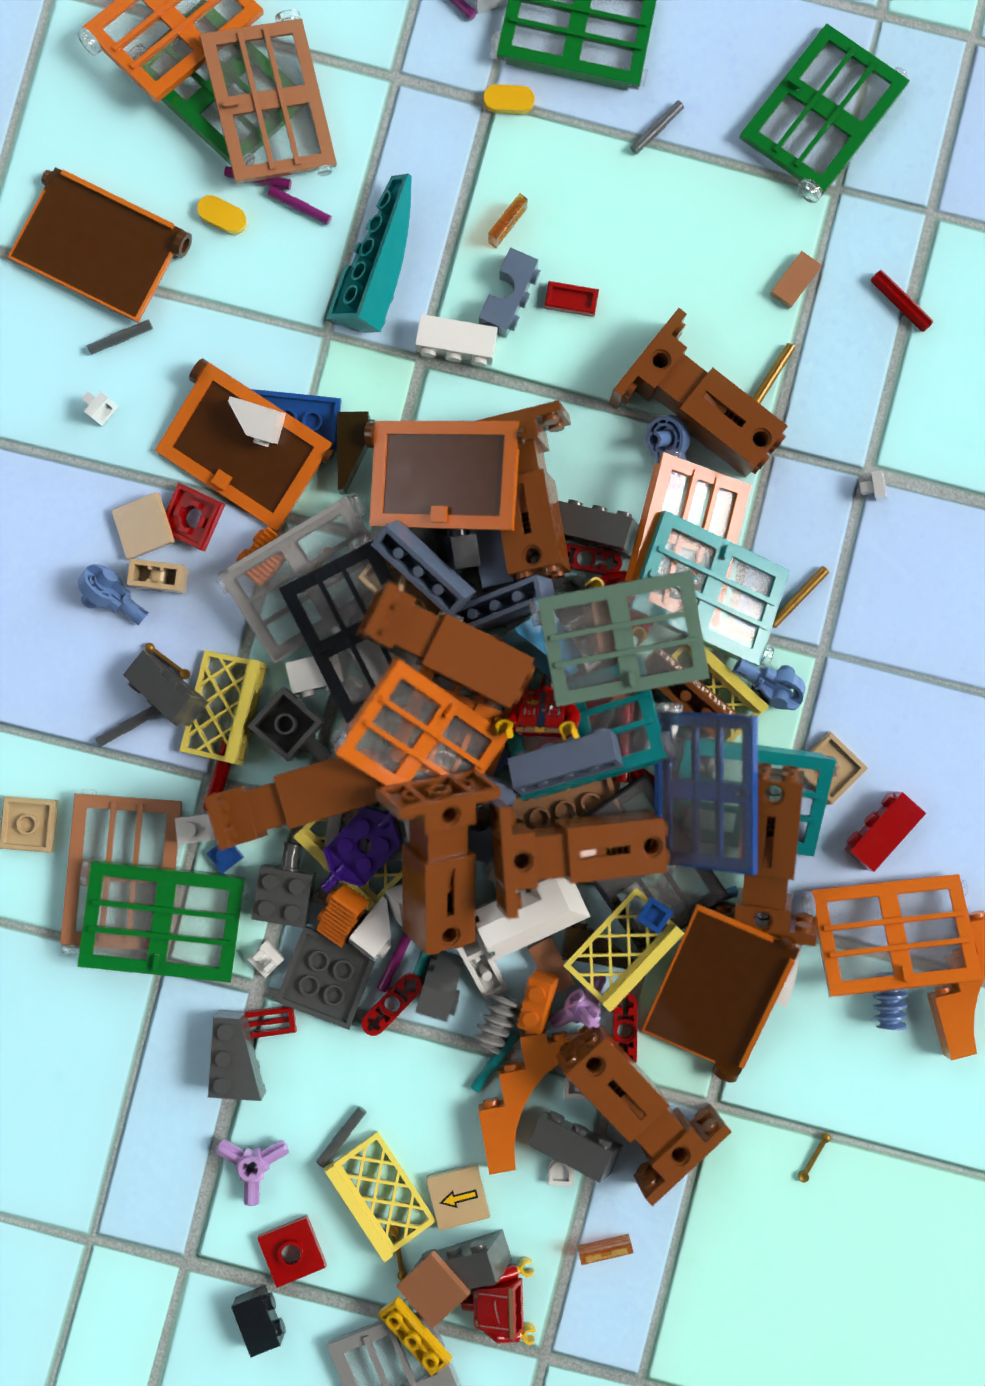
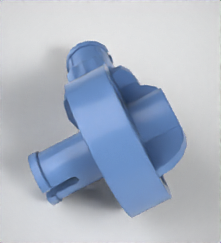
[646,415,690,491]
[78,564,149,625]
[733,658,806,711]

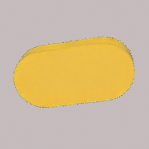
[484,84,535,115]
[197,195,247,235]

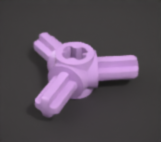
[549,976,607,1029]
[216,1139,289,1206]

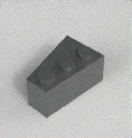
[559,499,639,558]
[123,650,209,726]
[415,951,463,1022]
[208,1010,266,1101]
[528,1111,623,1183]
[414,1229,512,1289]

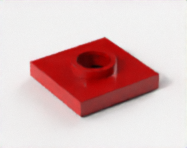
[166,483,226,552]
[257,1215,327,1288]

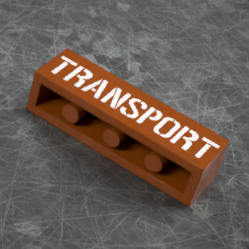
[644,649,737,739]

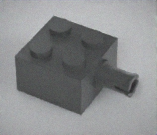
[247,687,332,762]
[251,842,317,928]

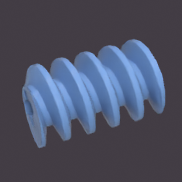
[872,972,908,1030]

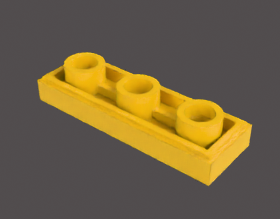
[378,1296,452,1376]

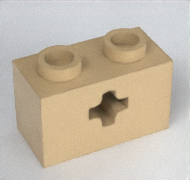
[127,558,189,595]

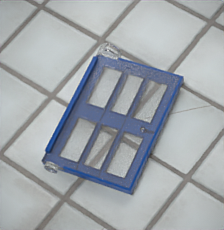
[654,702,758,875]

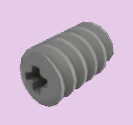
[472,994,522,1054]

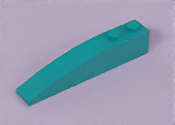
[326,173,412,333]

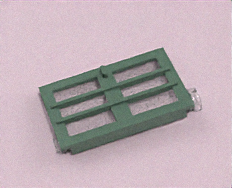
[529,570,710,707]

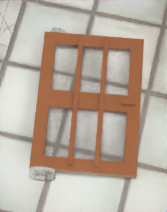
[200,9,337,184]
[60,788,182,954]

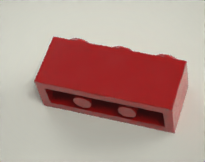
[844,791,926,872]

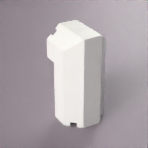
[475,877,590,961]

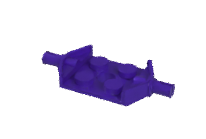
[320,806,403,892]

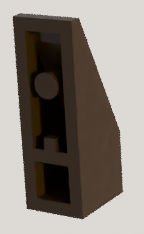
[337,411,375,494]
[561,921,635,969]

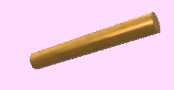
[752,343,796,404]
[772,566,830,628]

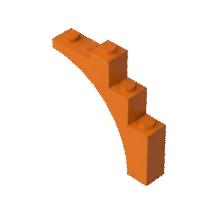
[927,911,985,1060]
[478,1028,581,1175]

